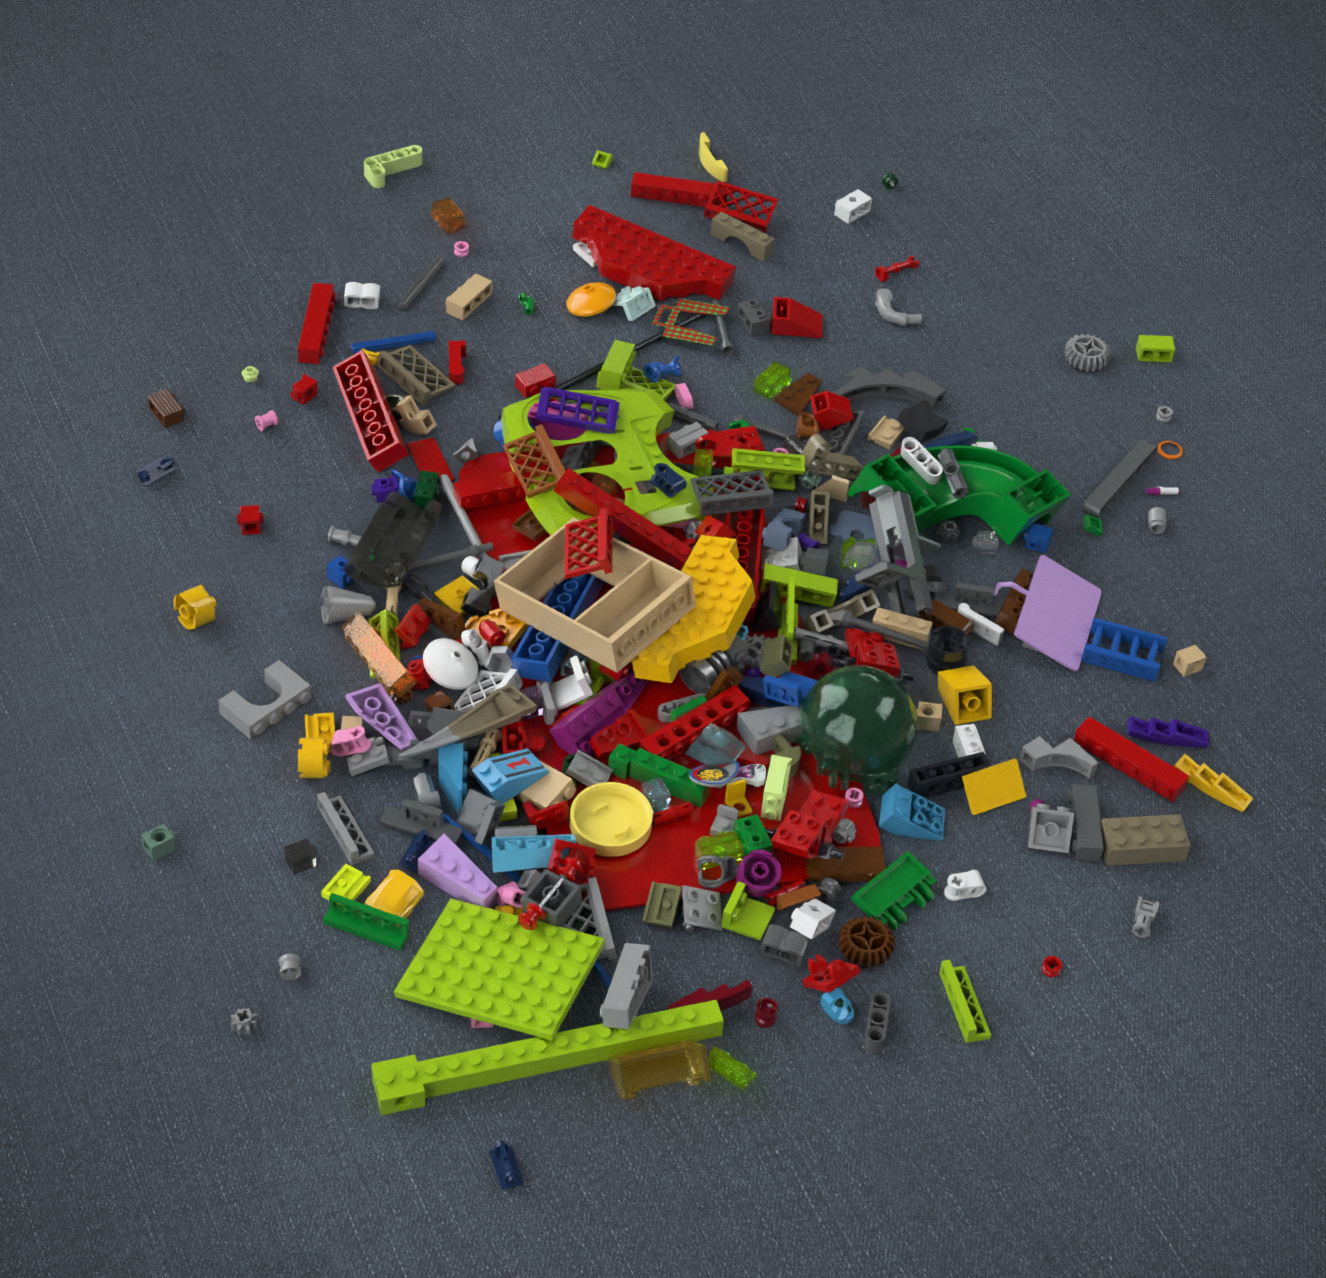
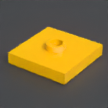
[434,575,480,616]

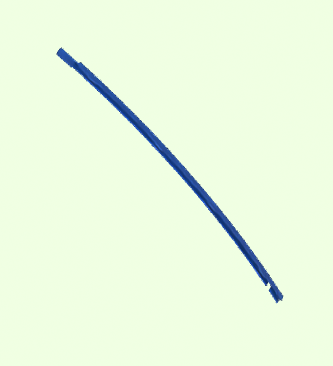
[443,813,612,989]

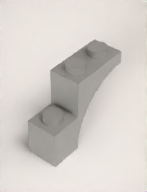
[1019,736,1098,779]

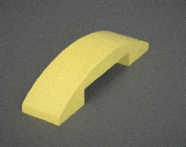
[699,132,728,182]

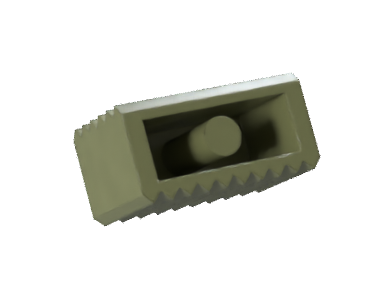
[760,634,794,677]

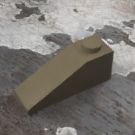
[809,490,830,545]

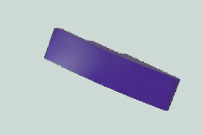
[1127,716,1209,747]

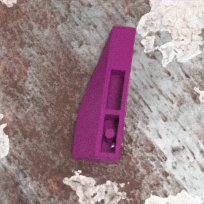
[550,669,647,756]

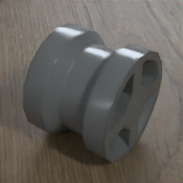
[818,878,841,904]

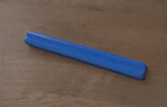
[351,331,436,354]

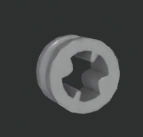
[1156,406,1173,423]

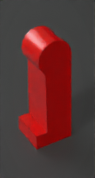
[449,341,466,385]

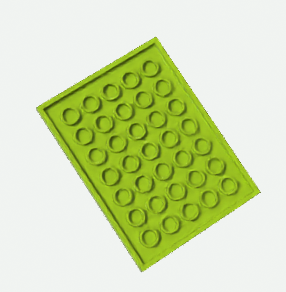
[394,898,605,1040]

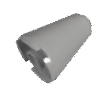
[321,586,376,624]

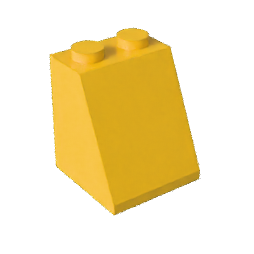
[938,665,992,725]

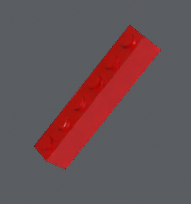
[631,172,729,207]
[298,283,337,364]
[453,465,552,510]
[1073,717,1190,802]

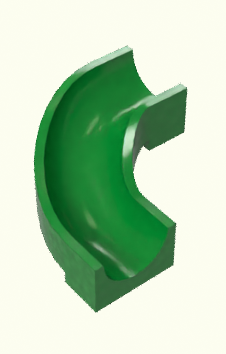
[847,445,1072,546]

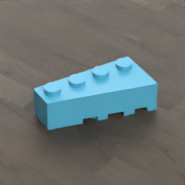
[492,834,576,873]

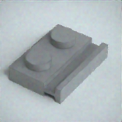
[566,749,613,787]

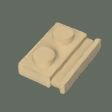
[867,415,906,450]

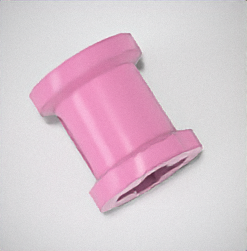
[255,410,278,431]

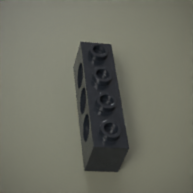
[907,752,991,798]

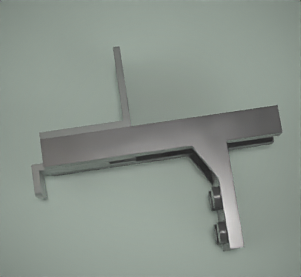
[855,485,941,615]

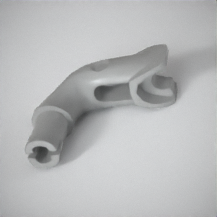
[875,289,922,326]

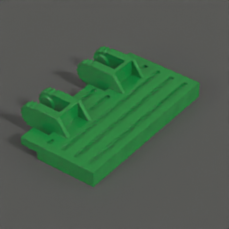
[851,851,937,931]

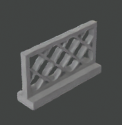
[562,877,617,960]

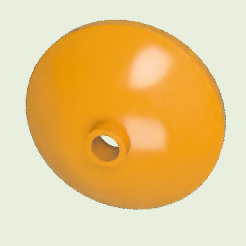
[566,282,616,316]

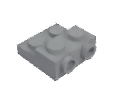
[1027,803,1074,853]

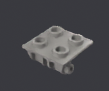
[681,885,722,931]

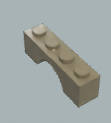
[711,212,775,262]
[802,589,881,638]

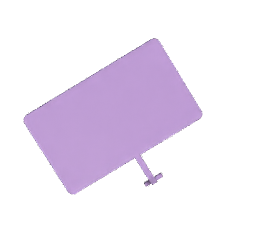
[993,555,1102,671]

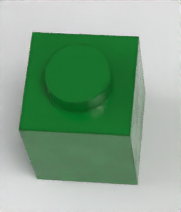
[608,743,637,780]

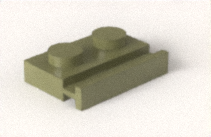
[642,881,682,929]

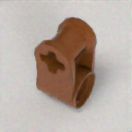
[796,412,818,439]

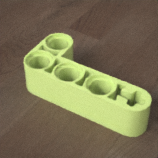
[364,145,423,188]

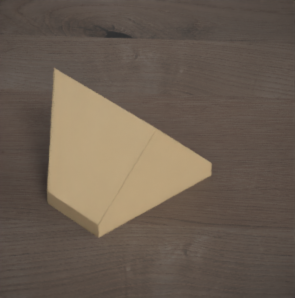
[813,475,854,502]

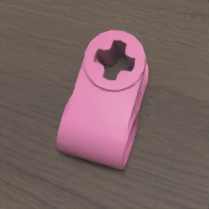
[330,726,371,757]

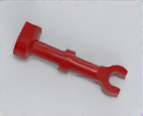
[875,256,920,282]

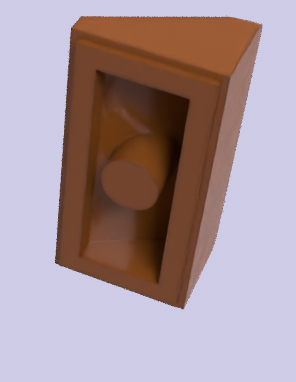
[776,884,821,912]

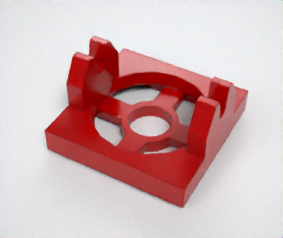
[547,838,596,885]
[802,954,861,993]

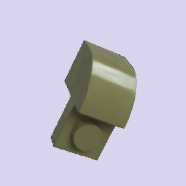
[769,734,801,778]

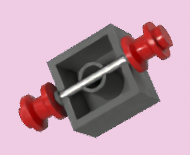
[518,857,583,930]

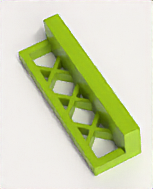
[369,609,400,679]
[939,960,991,1043]

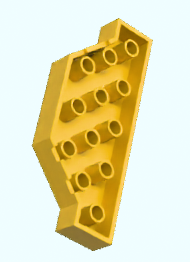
[632,535,755,683]

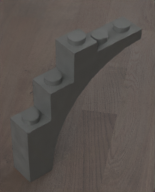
[833,366,946,410]

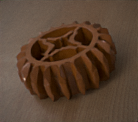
[838,915,895,969]

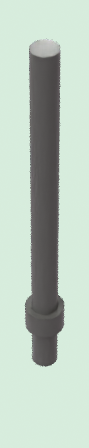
[382,542,494,578]

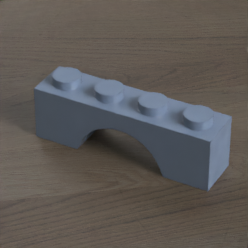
[762,508,805,551]

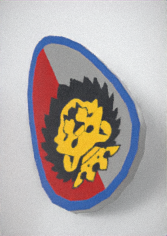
[689,760,739,789]

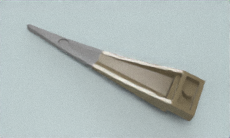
[398,684,537,760]

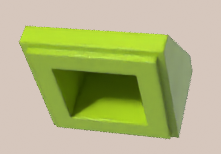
[592,150,613,169]

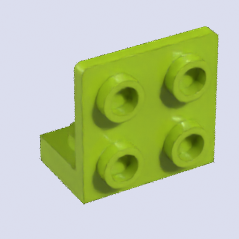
[721,881,775,941]

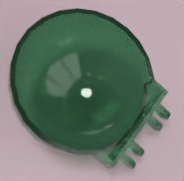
[800,665,918,796]

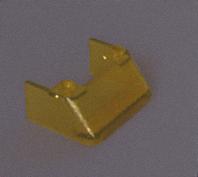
[608,1040,712,1099]

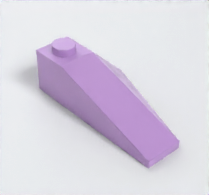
[345,683,418,750]

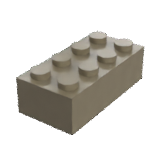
[1101,814,1191,866]

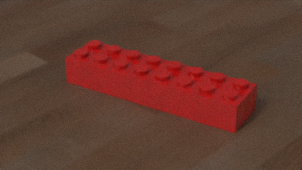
[332,350,409,472]

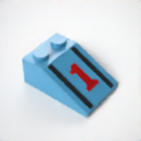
[472,748,549,804]

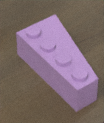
[418,834,497,909]

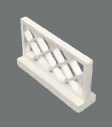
[454,669,523,736]

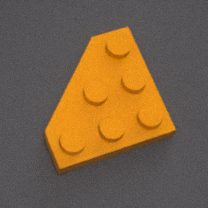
[465,608,529,649]

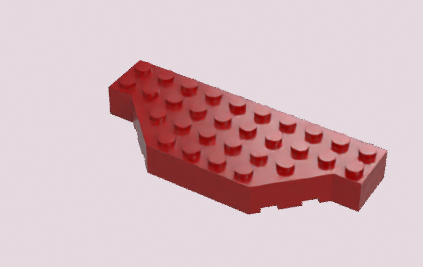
[572,205,736,301]

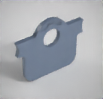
[828,511,878,548]

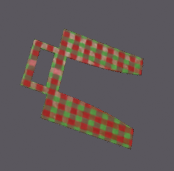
[651,298,730,346]

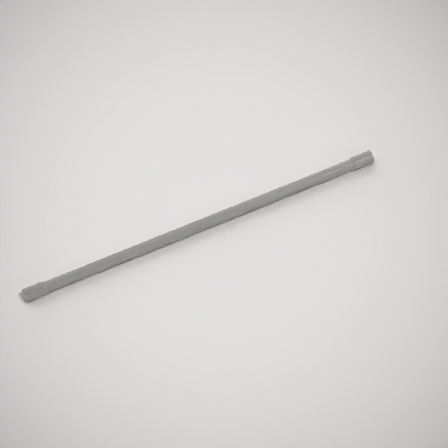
[439,474,554,684]

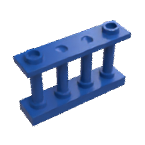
[1081,618,1168,682]

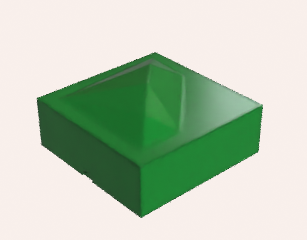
[1083,514,1103,537]

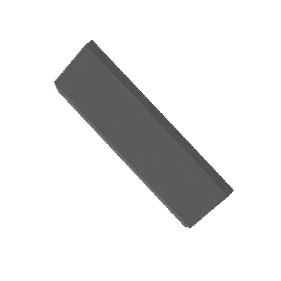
[821,410,865,455]

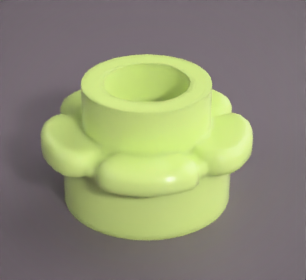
[242,366,259,382]

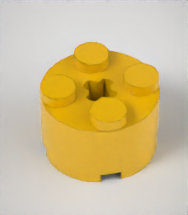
[173,585,217,630]
[298,738,331,778]

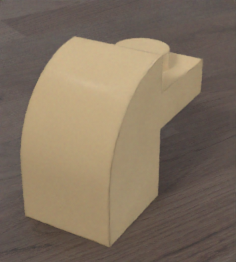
[396,396,437,435]

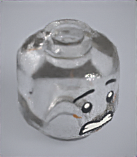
[972,530,999,554]

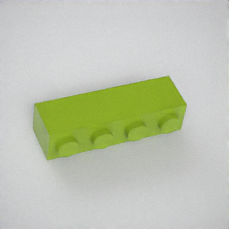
[598,340,637,389]
[759,563,838,608]

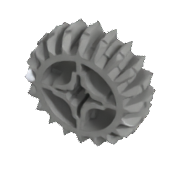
[1064,334,1111,372]

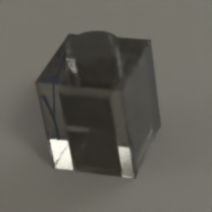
[284,838,318,875]

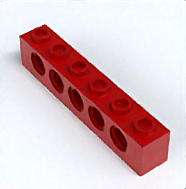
[640,685,750,760]

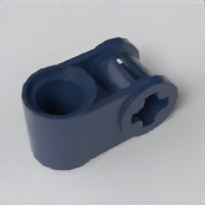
[651,463,687,498]

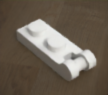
[958,603,1004,646]

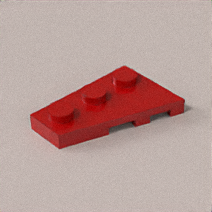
[589,708,649,758]

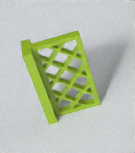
[596,366,676,401]
[778,577,798,665]

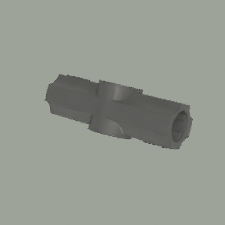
[938,448,969,499]

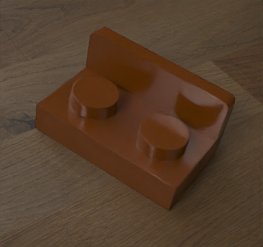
[705,666,743,701]

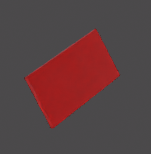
[407,437,455,484]

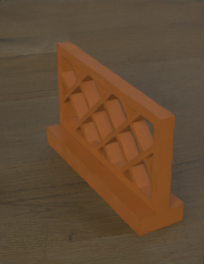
[502,424,565,499]

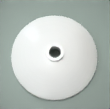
[423,638,478,690]

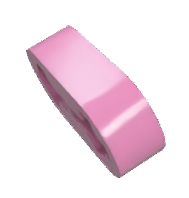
[675,383,693,410]

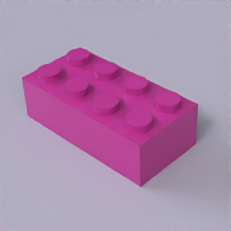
[527,401,589,444]

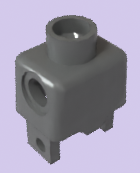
[408,707,479,765]

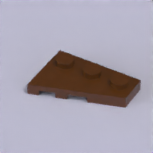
[774,372,822,417]

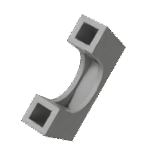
[218,660,311,740]

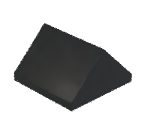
[752,582,783,632]

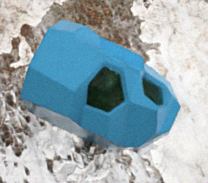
[820,987,855,1024]

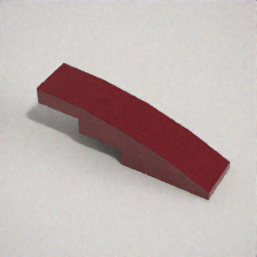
[667,979,753,1011]

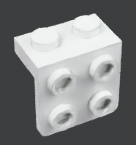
[551,655,593,710]

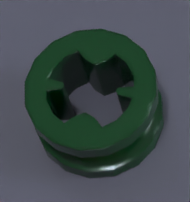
[882,173,898,189]

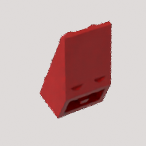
[771,297,822,338]

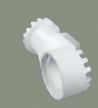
[461,629,490,666]

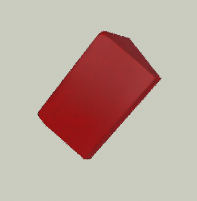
[729,749,770,773]

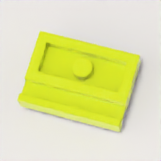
[321,864,371,906]

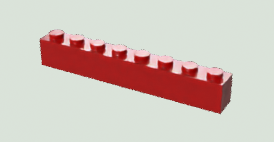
[554,468,693,571]

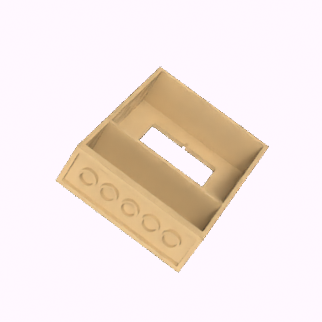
[494,517,696,672]

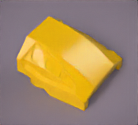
[364,870,424,926]

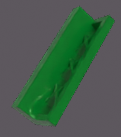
[323,893,410,951]

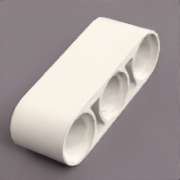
[901,437,943,485]

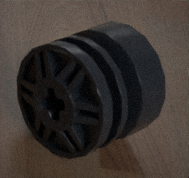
[926,626,970,675]

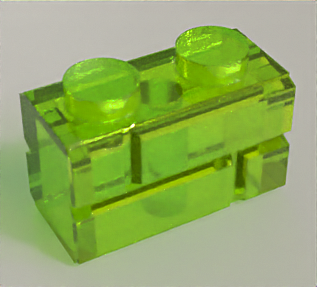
[753,361,791,399]
[695,831,743,870]

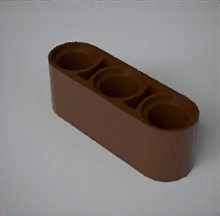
[919,599,974,636]

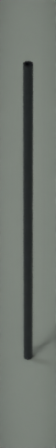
[498,313,708,420]

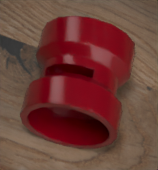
[755,998,778,1028]

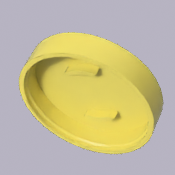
[570,782,653,857]

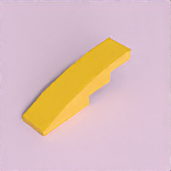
[1173,754,1253,812]

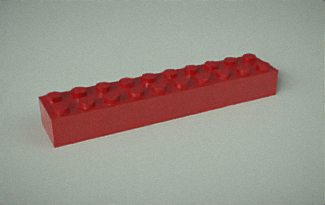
[726,477,767,624]

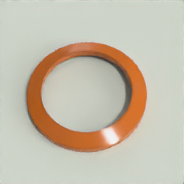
[1157,441,1183,460]

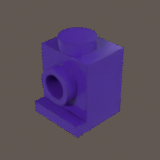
[371,475,399,503]

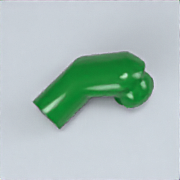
[518,293,535,315]

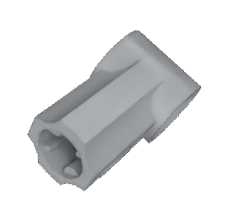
[413,773,441,809]

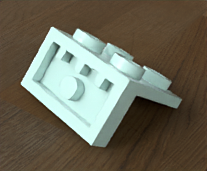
[612,286,656,321]

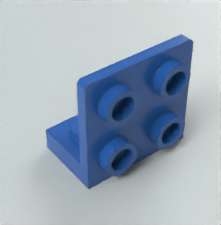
[763,672,819,708]

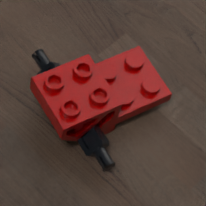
[830,628,914,682]
[764,790,850,860]

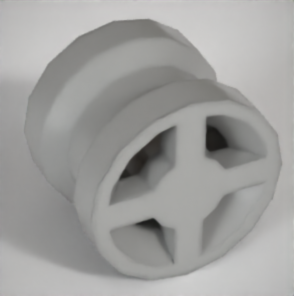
[279,953,301,980]

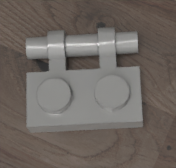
[346,736,390,776]

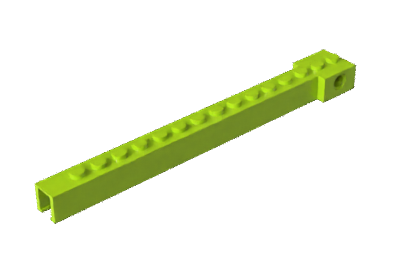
[371,1000,724,1115]

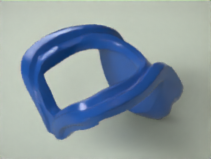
[391,469,418,502]

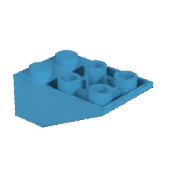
[438,743,467,815]
[879,784,946,841]

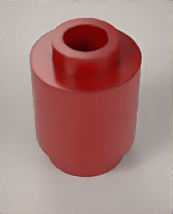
[479,620,506,647]

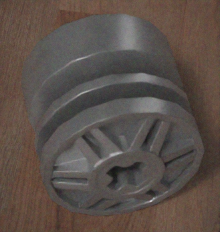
[679,650,731,694]

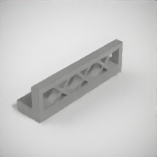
[317,792,374,866]

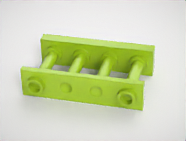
[724,448,805,491]

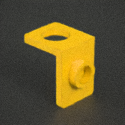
[725,779,752,818]

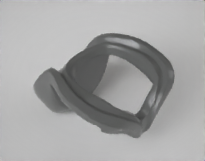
[697,855,738,888]

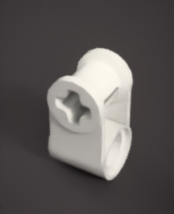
[944,870,987,901]

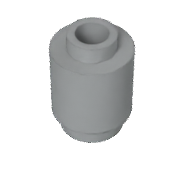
[1148,507,1167,534]

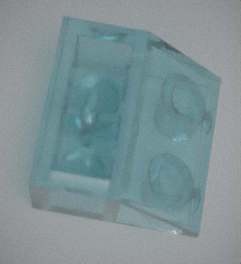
[686,723,746,767]

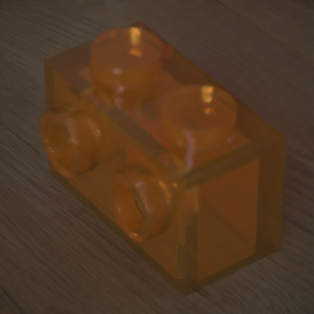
[431,197,465,234]

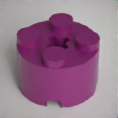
[736,850,781,898]

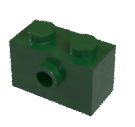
[414,471,440,514]

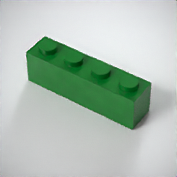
[629,748,710,808]

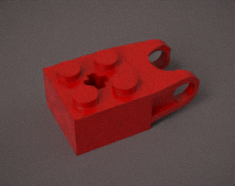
[696,426,765,468]

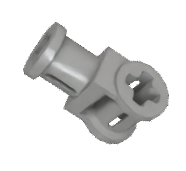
[1132,896,1160,938]

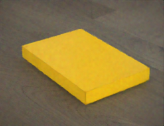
[962,758,1026,815]

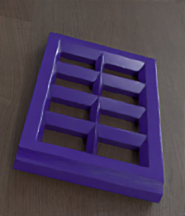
[536,387,620,434]

